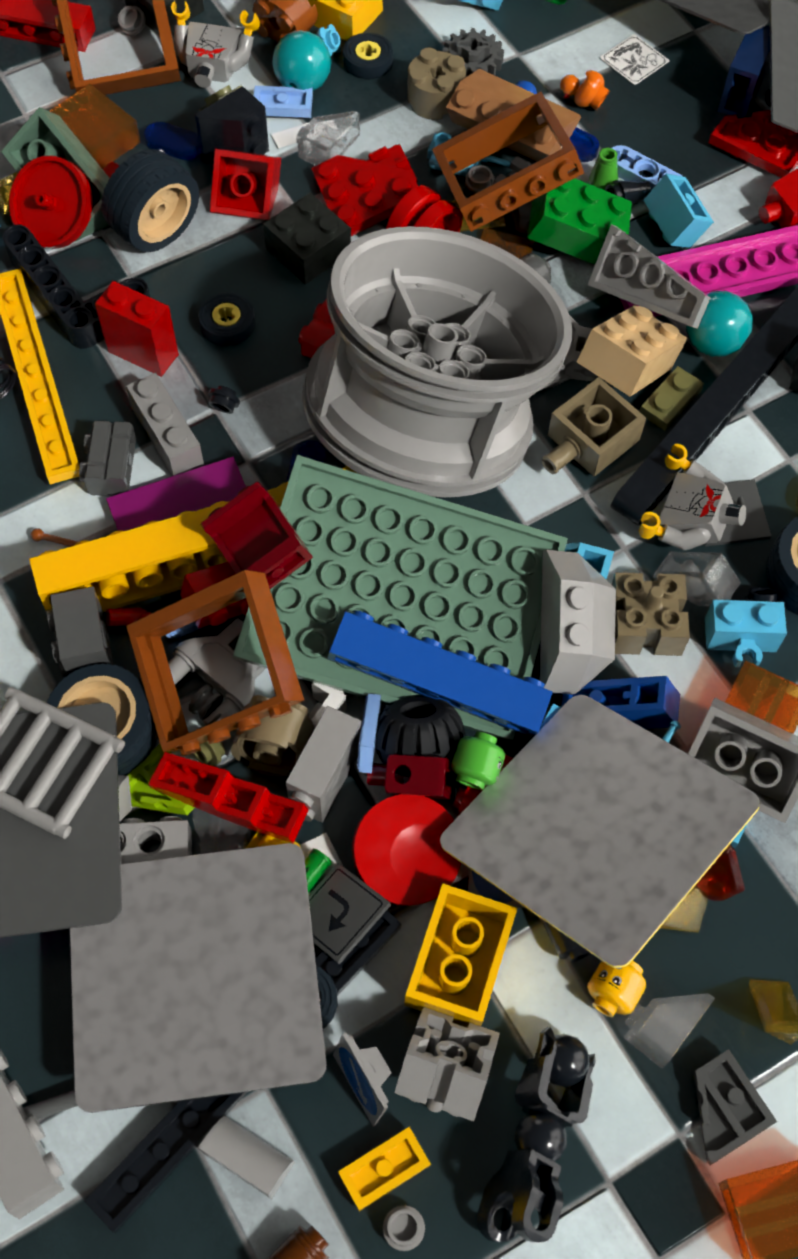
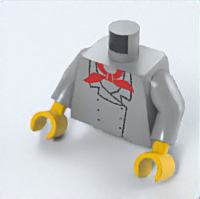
[171,1,260,88]
[638,444,746,551]

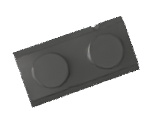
[79,421,136,496]

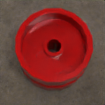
[386,185,463,233]

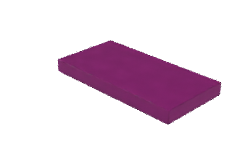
[106,456,246,531]

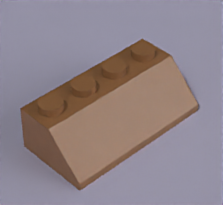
[446,69,581,162]

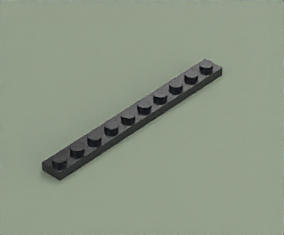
[84,911,402,1234]

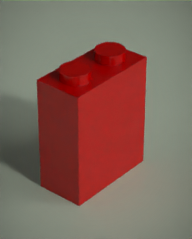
[95,280,179,377]

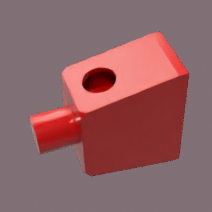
[759,168,798,228]

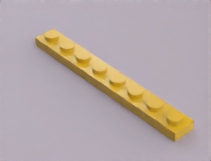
[0,268,80,484]

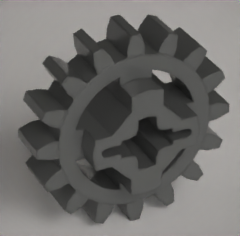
[442,28,504,77]

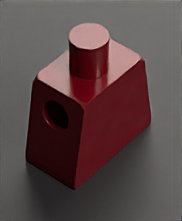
[367,755,456,801]

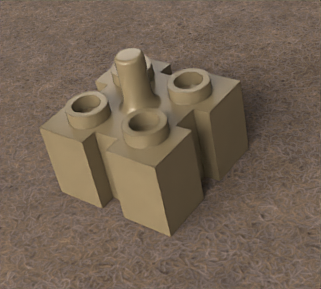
[611,572,690,656]

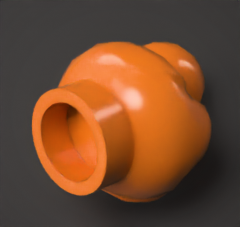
[560,70,610,110]

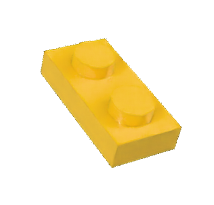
[338,1127,431,1211]

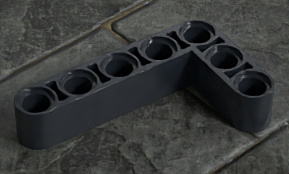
[2,225,150,349]

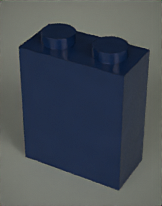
[718,25,770,119]

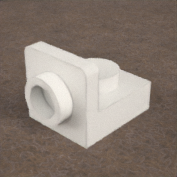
[309,683,347,729]

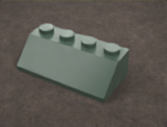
[1,107,109,242]

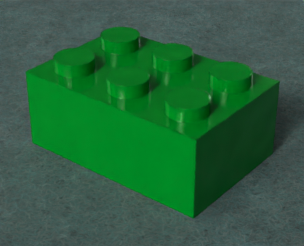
[527,178,632,265]

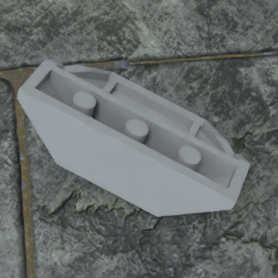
[540,549,616,695]

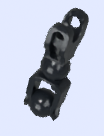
[477,1027,596,1242]

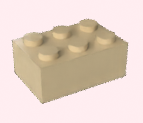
[577,305,687,397]

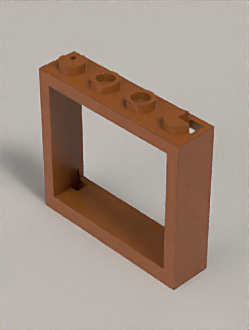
[51,0,181,99]
[432,91,584,232]
[126,570,305,756]

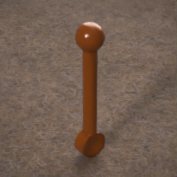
[31,528,78,547]

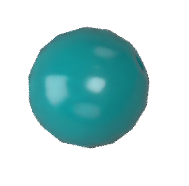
[272,30,331,91]
[686,290,753,357]

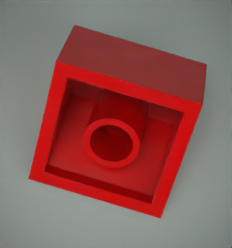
[210,149,282,220]

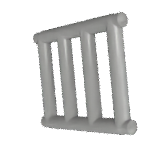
[0,687,125,839]

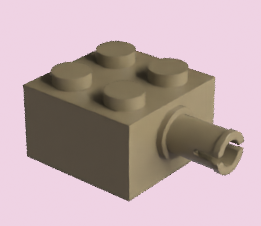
[542,377,646,477]

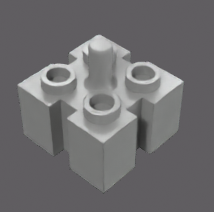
[394,1007,500,1121]

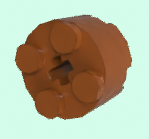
[253,0,318,42]

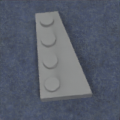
[587,224,710,329]

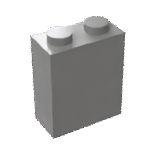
[286,705,361,823]

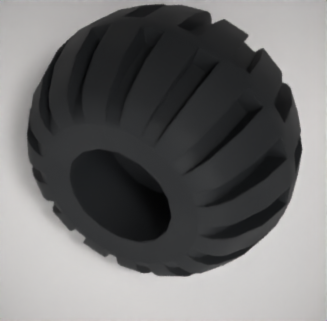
[375,696,465,777]

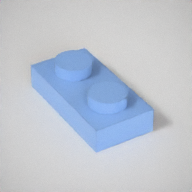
[254,86,313,118]

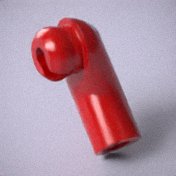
[105,608,152,626]

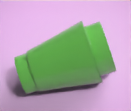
[589,148,618,190]

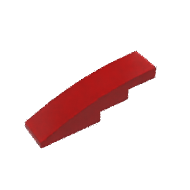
[148,752,309,844]

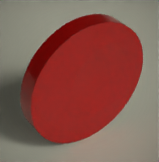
[9,156,93,249]
[352,794,461,906]

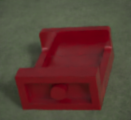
[200,482,313,589]

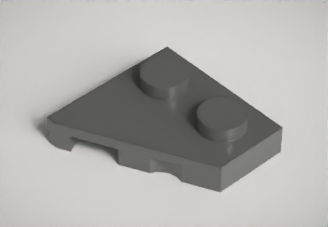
[693,1049,777,1166]

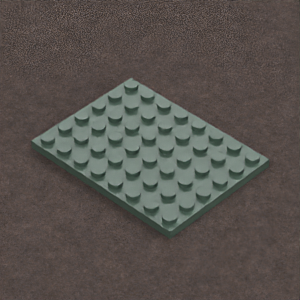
[233,455,568,742]

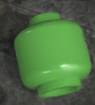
[450,731,505,790]

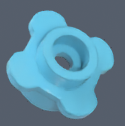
[316,24,341,56]

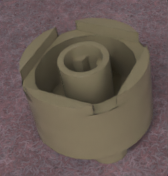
[407,47,466,120]
[231,695,314,777]

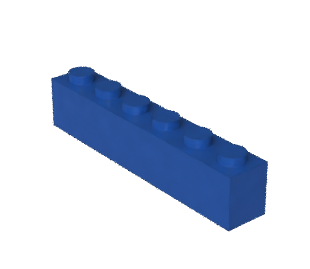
[327,610,553,737]

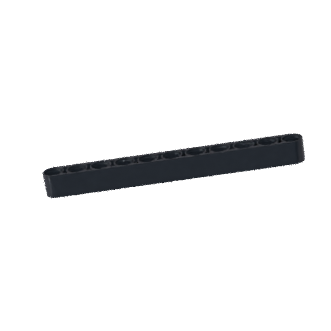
[610,287,798,526]

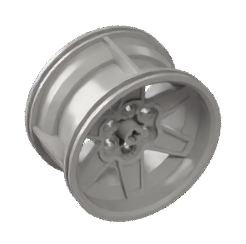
[302,226,572,497]

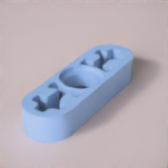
[612,145,682,190]

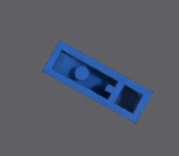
[561,676,680,729]

